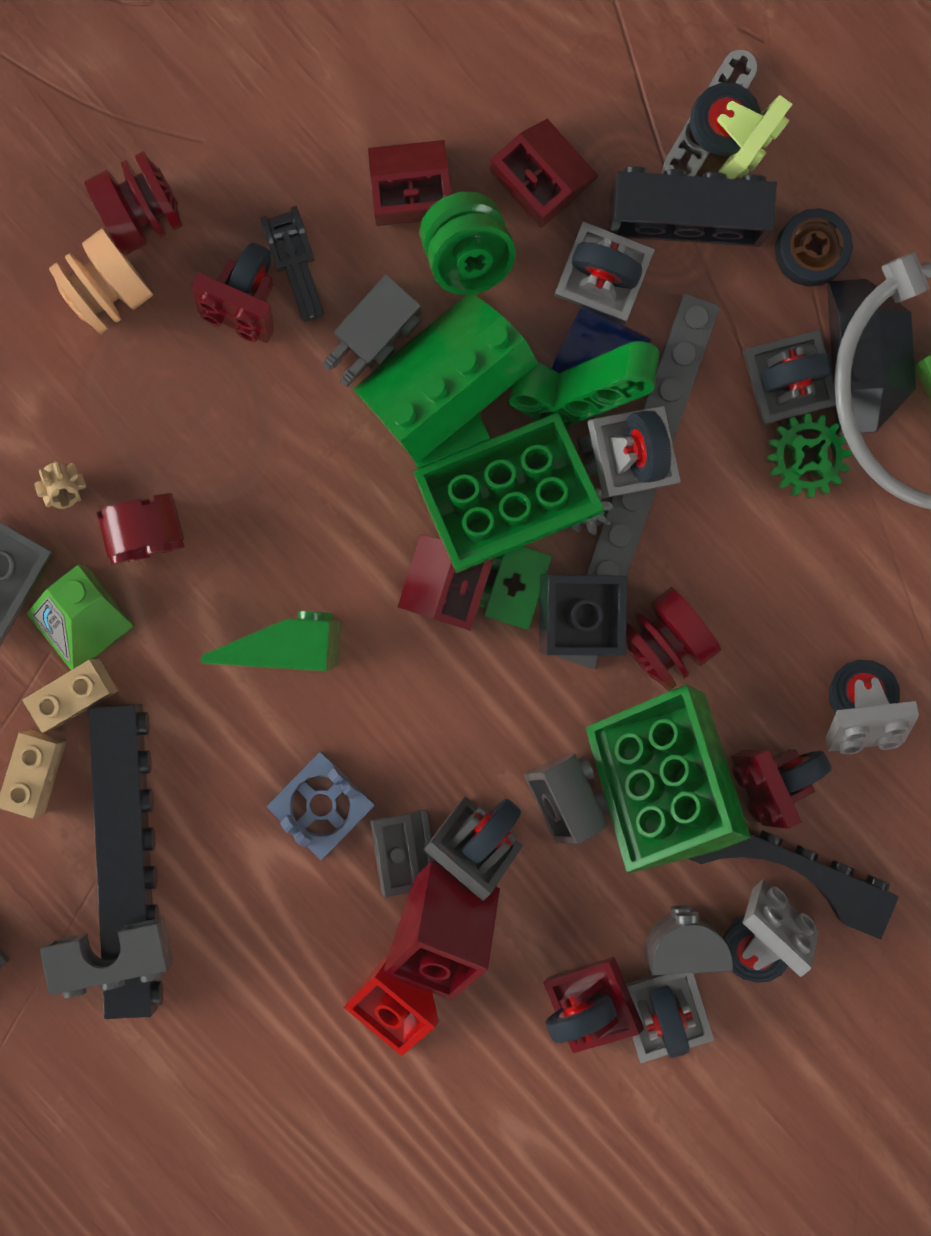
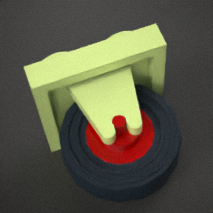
[690,82,792,179]

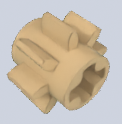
[34,461,86,509]

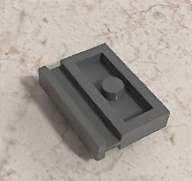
[370,810,435,898]

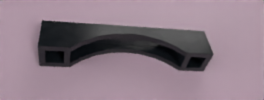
[688,823,899,940]

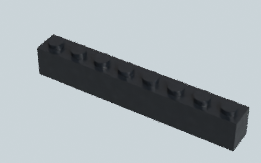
[88,704,163,1019]

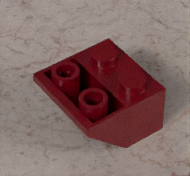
[490,118,599,228]
[368,140,451,226]
[397,534,494,631]

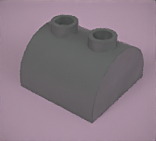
[523,753,610,844]
[645,905,733,975]

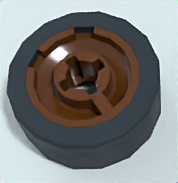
[775,208,853,287]

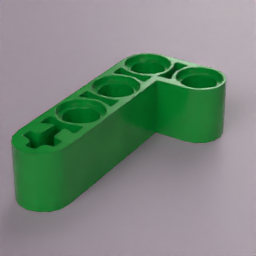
[509,341,660,427]

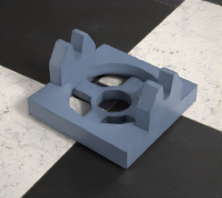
[266,751,375,860]

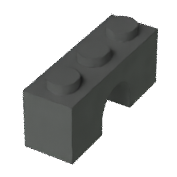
[40,917,173,999]

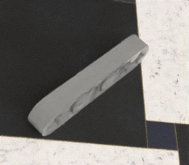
[662,50,757,176]

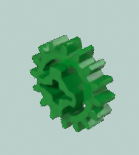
[765,413,852,499]

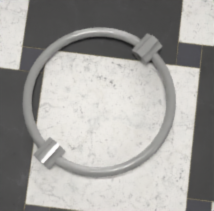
[834,252,931,509]

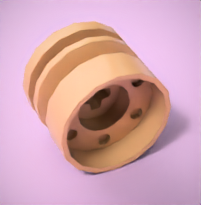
[49,228,153,334]

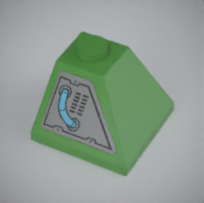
[26,565,135,670]

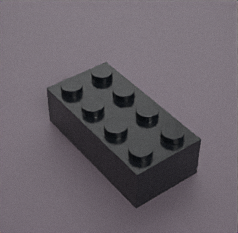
[608,167,777,247]

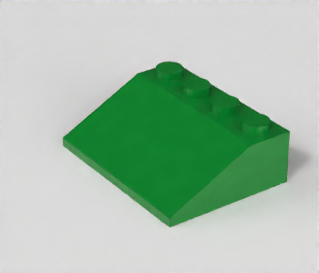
[353,294,538,464]
[413,413,605,573]
[201,611,341,671]
[585,684,751,873]

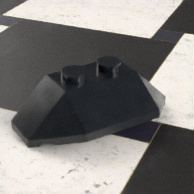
[827,279,916,435]

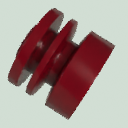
[84,151,183,256]
[626,587,722,692]

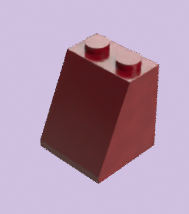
[383,861,500,1000]

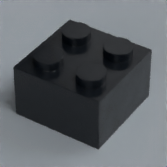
[539,574,627,656]

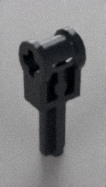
[260,205,324,322]

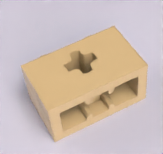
[22,659,118,733]
[0,730,67,819]

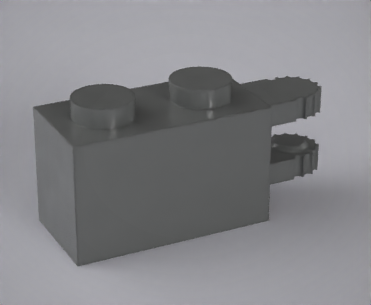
[322,274,421,387]

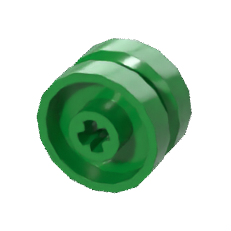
[419,192,516,295]

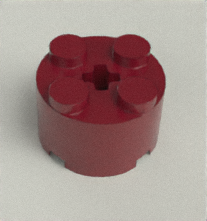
[96,493,185,565]

